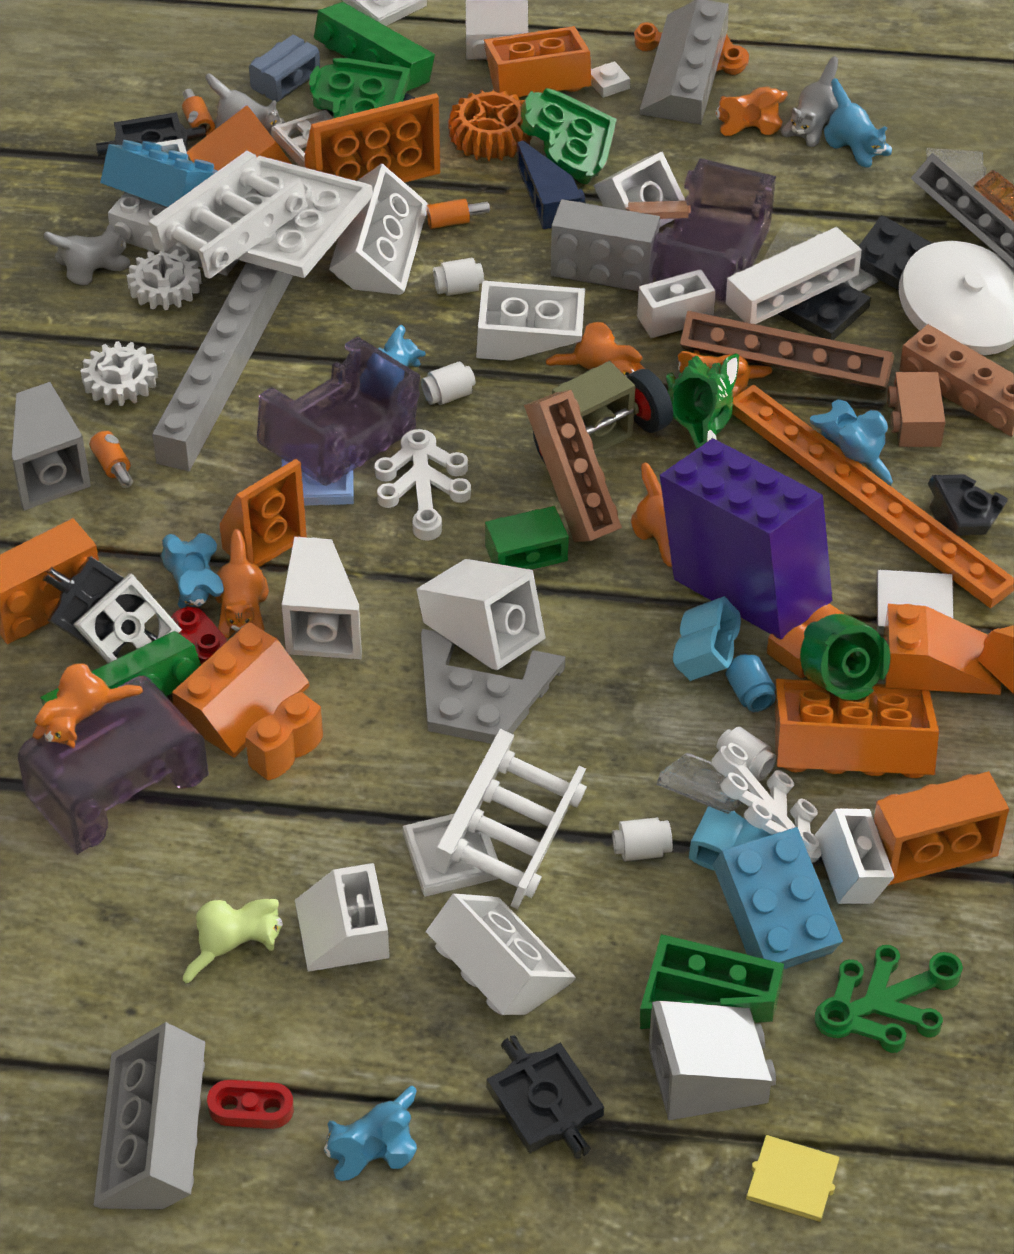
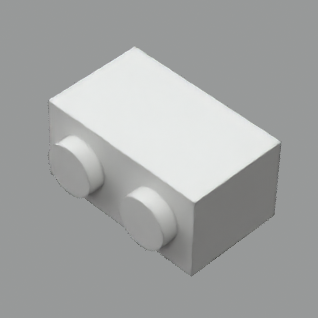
[637,269,715,338]
[815,809,894,904]

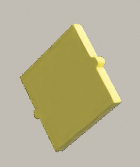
[746,1135,840,1222]

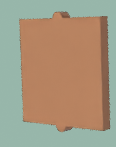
[625,200,691,219]

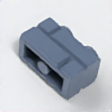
[249,34,320,102]

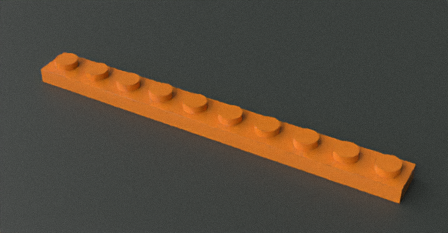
[732,384,1014,609]

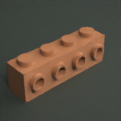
[899,324,1014,437]
[524,390,622,542]

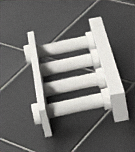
[148,151,308,279]
[430,729,587,909]

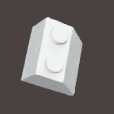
[466,0,528,60]
[593,152,685,228]

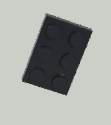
[859,215,933,290]
[778,282,871,340]

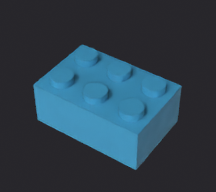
[100,140,218,207]
[712,827,843,969]

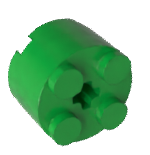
[800,614,891,700]

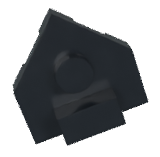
[928,474,1008,535]

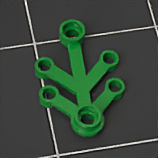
[814,945,963,1053]

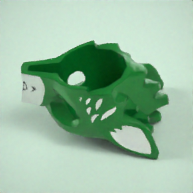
[666,353,739,448]

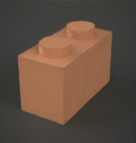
[887,372,945,447]

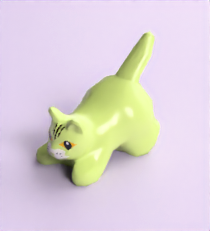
[183,899,283,983]

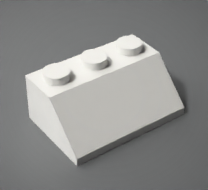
[426,894,576,1015]

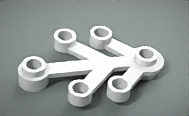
[375,429,471,541]
[712,743,821,862]

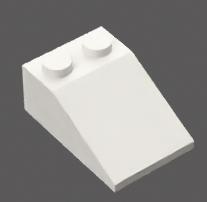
[476,281,585,361]

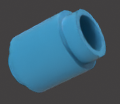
[726,654,776,712]

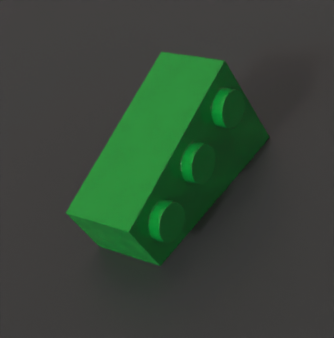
[640,934,784,1029]

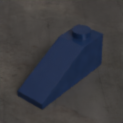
[517,141,586,229]

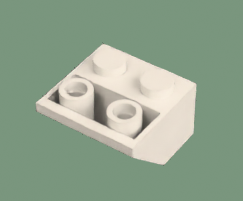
[295,863,389,972]

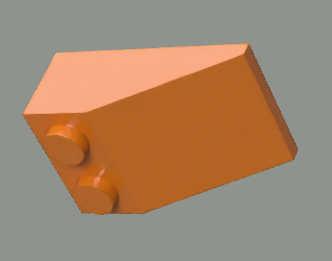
[220,459,307,567]
[883,604,1001,695]

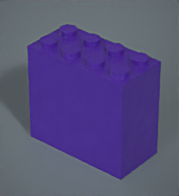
[660,438,833,640]

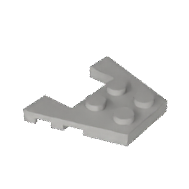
[421,629,565,744]

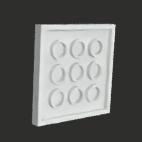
[192,156,374,278]

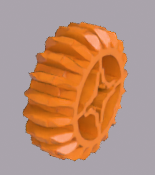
[448,89,533,161]

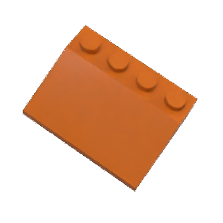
[304,93,440,183]
[775,679,939,778]

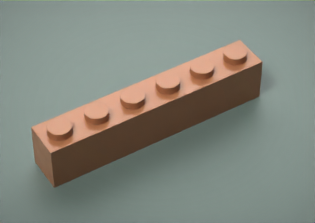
[680,311,894,391]

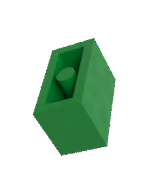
[485,506,569,570]

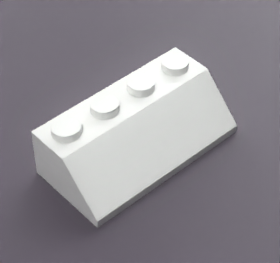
[329,164,428,295]

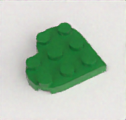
[309,58,410,119]
[521,88,617,184]

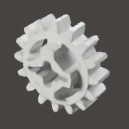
[127,249,202,310]
[81,341,158,406]

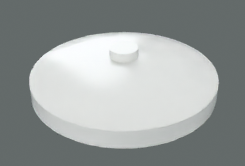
[899,241,1014,355]

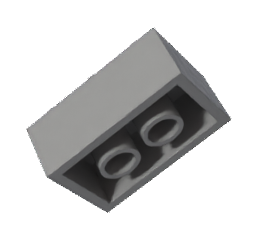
[551,199,660,291]

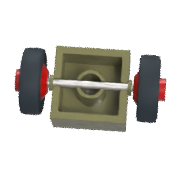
[533,361,673,465]

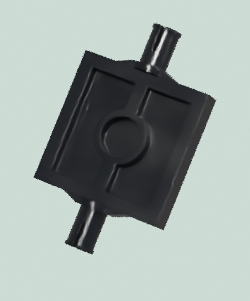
[96,112,206,160]
[43,556,158,657]
[486,1035,604,1159]

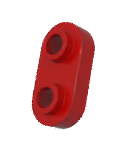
[171,607,227,665]
[207,1080,294,1129]

